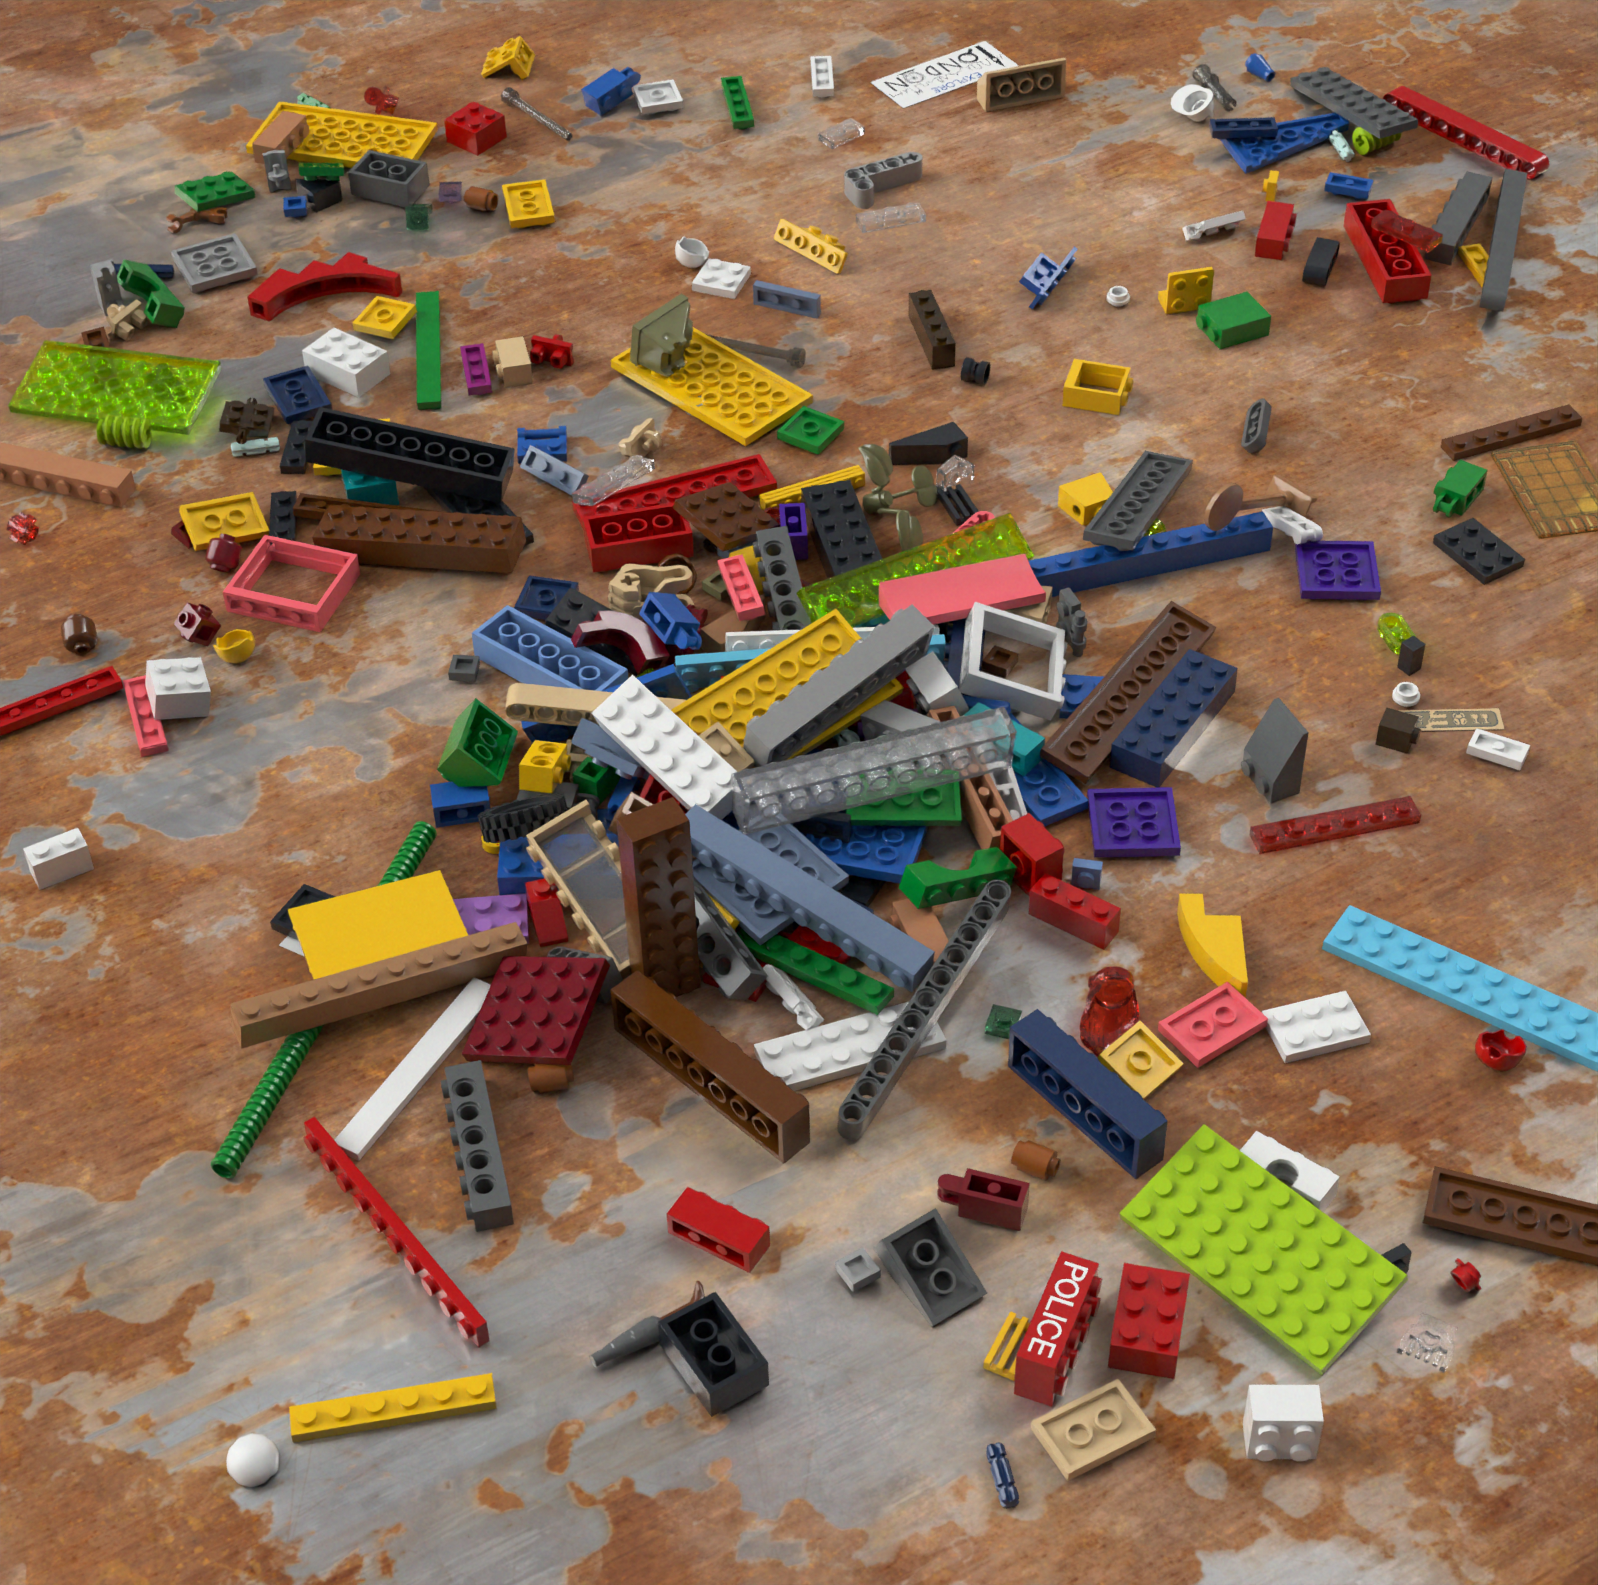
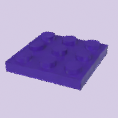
[1295,540,1381,600]
[1087,787,1181,858]

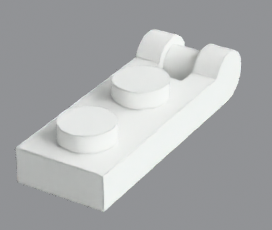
[1262,506,1323,544]

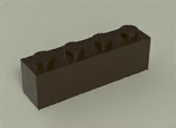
[908,290,956,370]

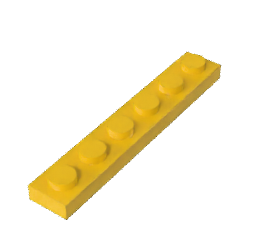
[289,1373,497,1443]

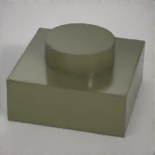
[702,570,729,601]

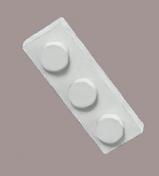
[811,56,834,98]

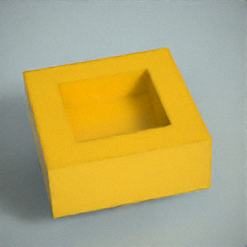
[1262,170,1279,201]

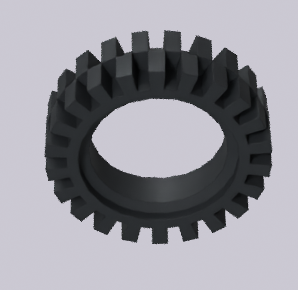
[478,793,568,843]

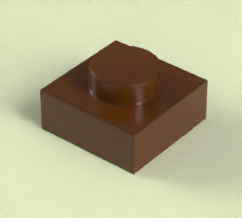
[982,645,1018,677]

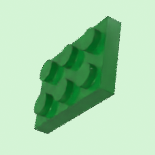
[299,163,344,180]
[175,171,255,212]

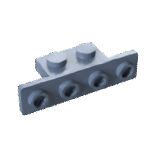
[572,718,650,780]

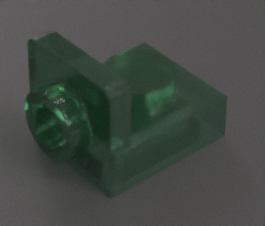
[405,204,433,229]

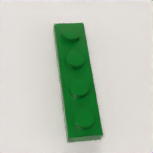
[721,76,754,130]

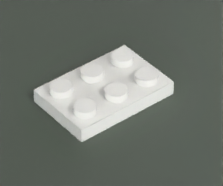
[1262,991,1371,1063]

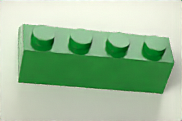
[437,698,518,787]

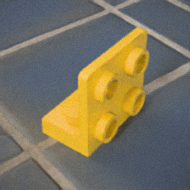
[481,36,535,80]
[1158,267,1214,314]

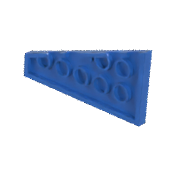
[1221,113,1350,174]

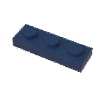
[1209,117,1278,140]

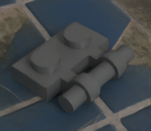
[1056,588,1088,657]

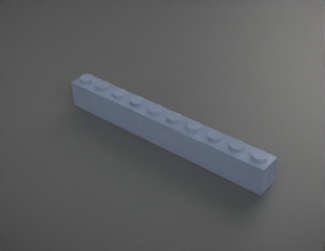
[685,804,935,992]

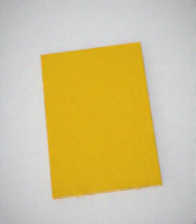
[288,870,468,980]

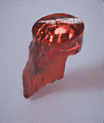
[1080,966,1140,1058]

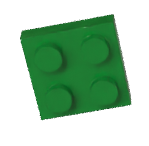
[777,406,845,455]

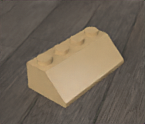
[977,58,1066,112]

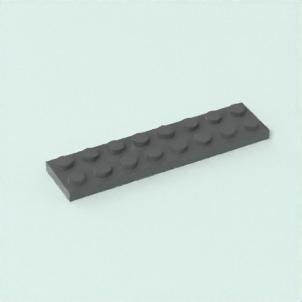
[1290,67,1418,139]
[1083,451,1193,551]

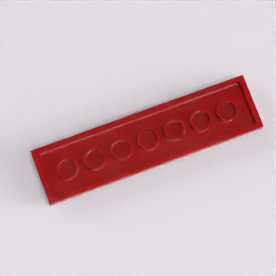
[572,454,777,530]

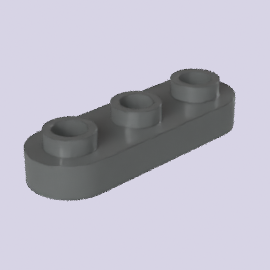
[1241,398,1272,453]

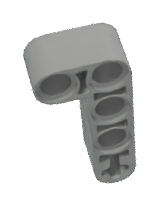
[844,152,923,209]

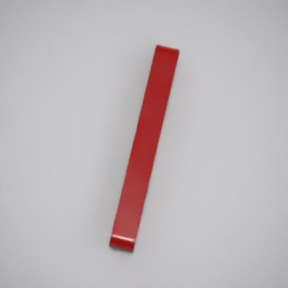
[1383,86,1549,179]

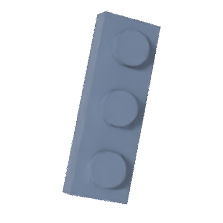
[753,280,821,319]
[520,445,589,498]

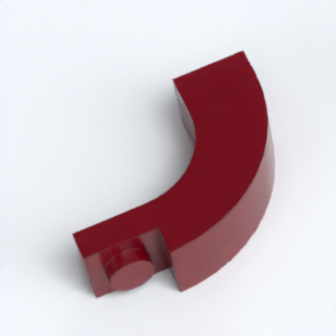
[571,611,670,675]

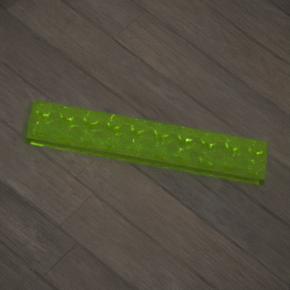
[796,513,1034,627]

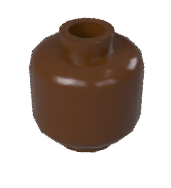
[61,614,98,655]

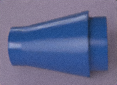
[1245,53,1276,82]

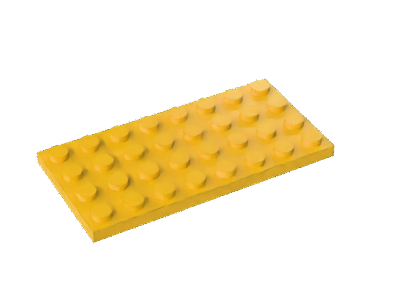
[246,102,438,168]
[611,327,813,446]
[671,609,903,776]

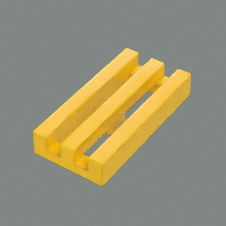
[983,1311,1030,1381]

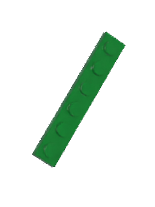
[736,928,894,1015]

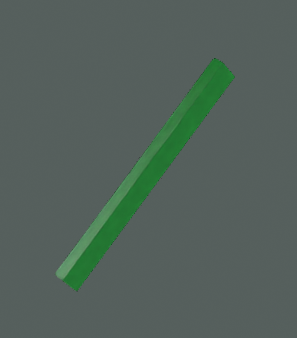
[416,291,442,410]

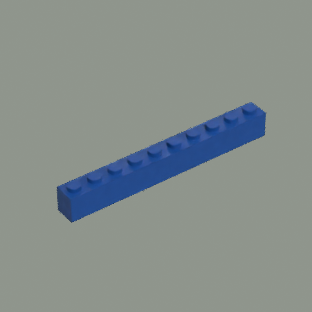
[1028,512,1273,597]

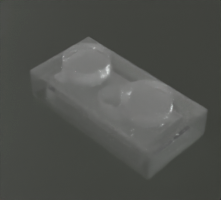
[818,118,865,149]

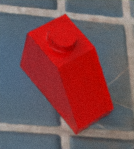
[525,879,568,948]

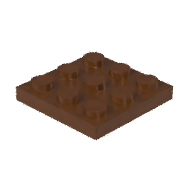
[673,482,780,552]

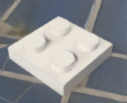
[633,80,683,115]
[692,258,751,299]

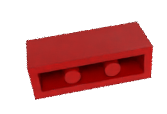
[1255,201,1297,260]
[1028,873,1121,950]
[666,1187,770,1273]

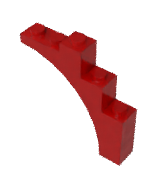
[247,252,403,322]

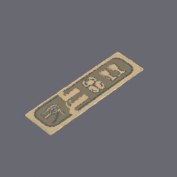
[1398,708,1504,731]

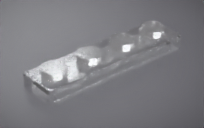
[572,455,655,506]

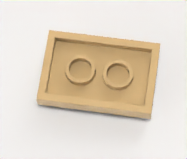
[1031,1379,1156,1481]

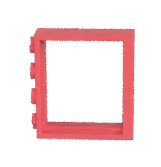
[223,535,360,632]

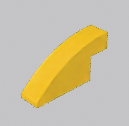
[1177,894,1248,998]

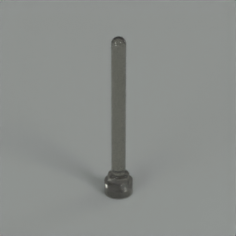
[501,87,573,140]
[706,334,806,368]

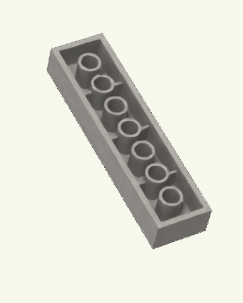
[743,604,935,772]

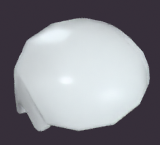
[675,237,709,268]
[226,1433,280,1487]

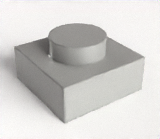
[835,1247,881,1292]

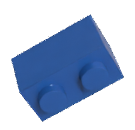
[430,782,490,828]

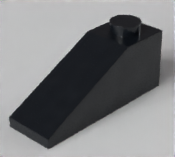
[889,422,968,465]

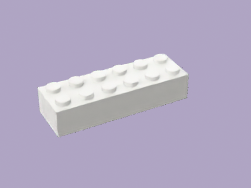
[592,675,751,820]

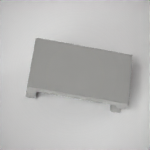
[90,259,123,316]

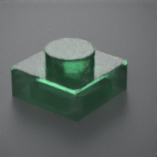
[985,1004,1022,1039]

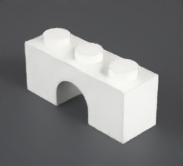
[1240,1131,1339,1212]

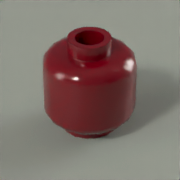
[205,534,242,573]

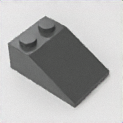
[1241,698,1309,803]
[874,1208,987,1327]

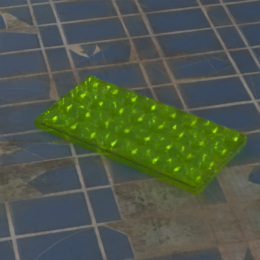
[8,340,222,435]

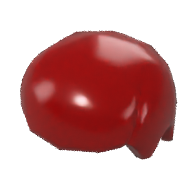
[1475,1029,1527,1072]

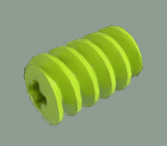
[1352,127,1402,155]
[96,415,152,449]

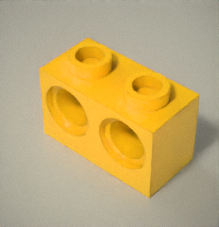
[519,740,571,793]

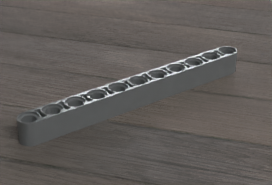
[1479,168,1528,312]
[837,880,1011,1140]

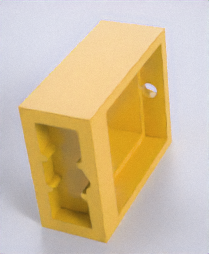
[1062,359,1134,415]

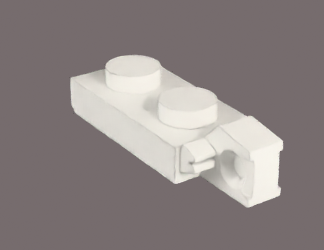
[1182,211,1246,241]
[763,964,824,1030]

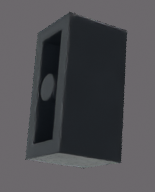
[1397,635,1426,676]

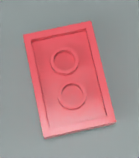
[1158,982,1268,1068]

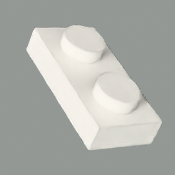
[1466,728,1530,770]

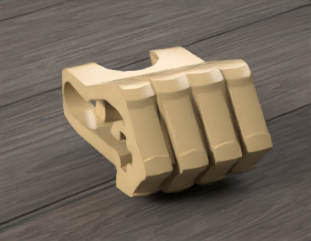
[608,564,694,621]

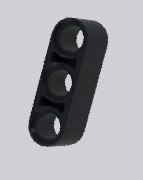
[1302,237,1340,286]

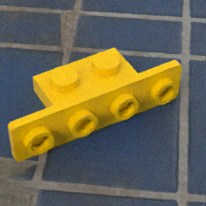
[774,219,848,274]

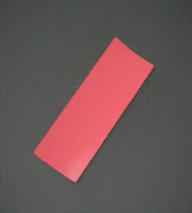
[879,554,1046,625]

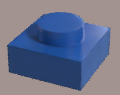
[284,196,307,218]

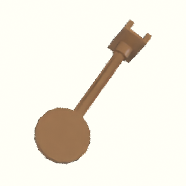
[1204,475,1318,531]

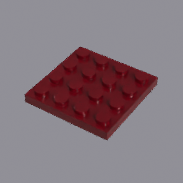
[462,956,610,1065]

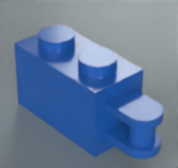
[581,67,641,116]
[639,592,702,650]

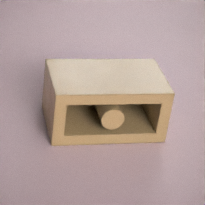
[492,336,533,387]

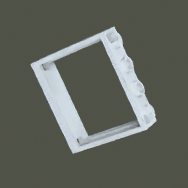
[959,602,1067,721]

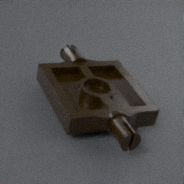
[219,397,274,444]

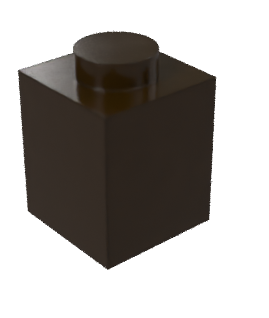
[1375,708,1421,754]

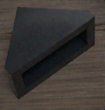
[296,179,343,213]

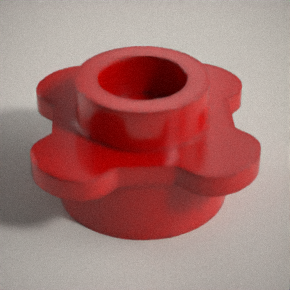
[1450,1258,1482,1293]

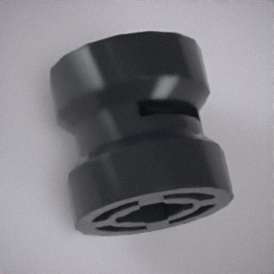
[960,357,991,386]

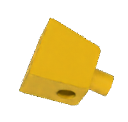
[1058,472,1113,526]

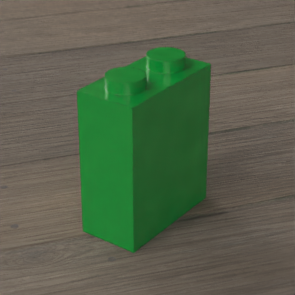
[1196,291,1271,350]

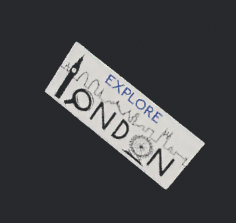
[871,41,1018,108]

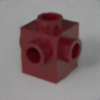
[174,602,221,647]

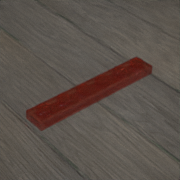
[1249,796,1421,854]

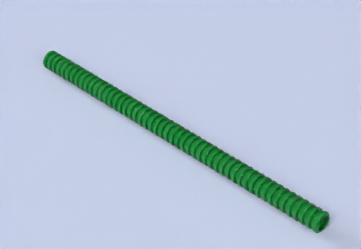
[210,821,437,1178]

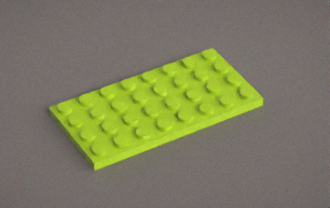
[1119,1124,1408,1375]

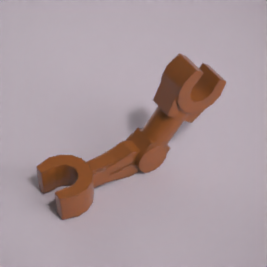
[166,208,228,233]

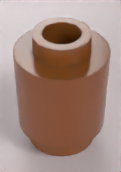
[464,186,498,212]
[528,1064,574,1093]
[1011,1140,1061,1181]

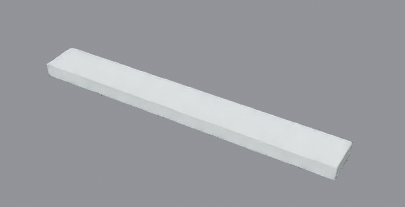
[335,978,491,1161]

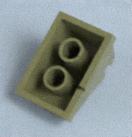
[630,293,693,377]

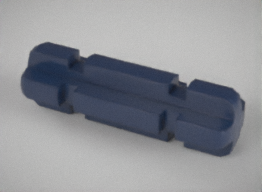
[986,1442,1019,1509]

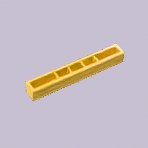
[760,465,865,515]

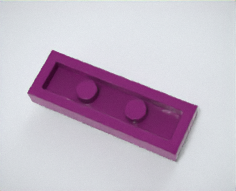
[460,343,492,395]

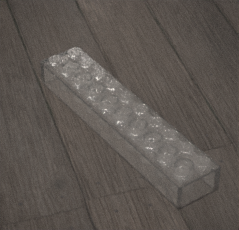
[732,707,1017,835]

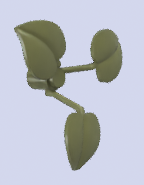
[858,444,938,558]

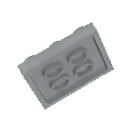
[171,233,258,293]

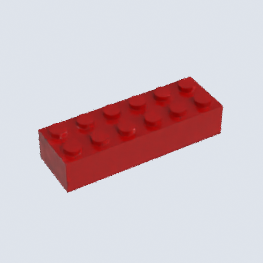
[1344,199,1432,303]

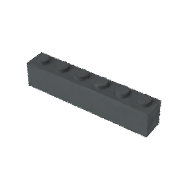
[1423,171,1493,265]

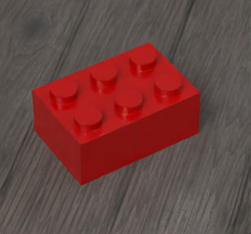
[1108,1263,1190,1379]

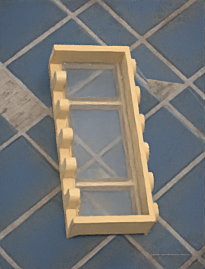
[526,800,631,980]

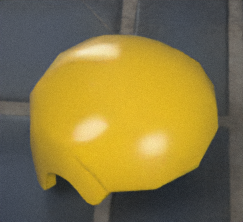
[213,629,255,664]

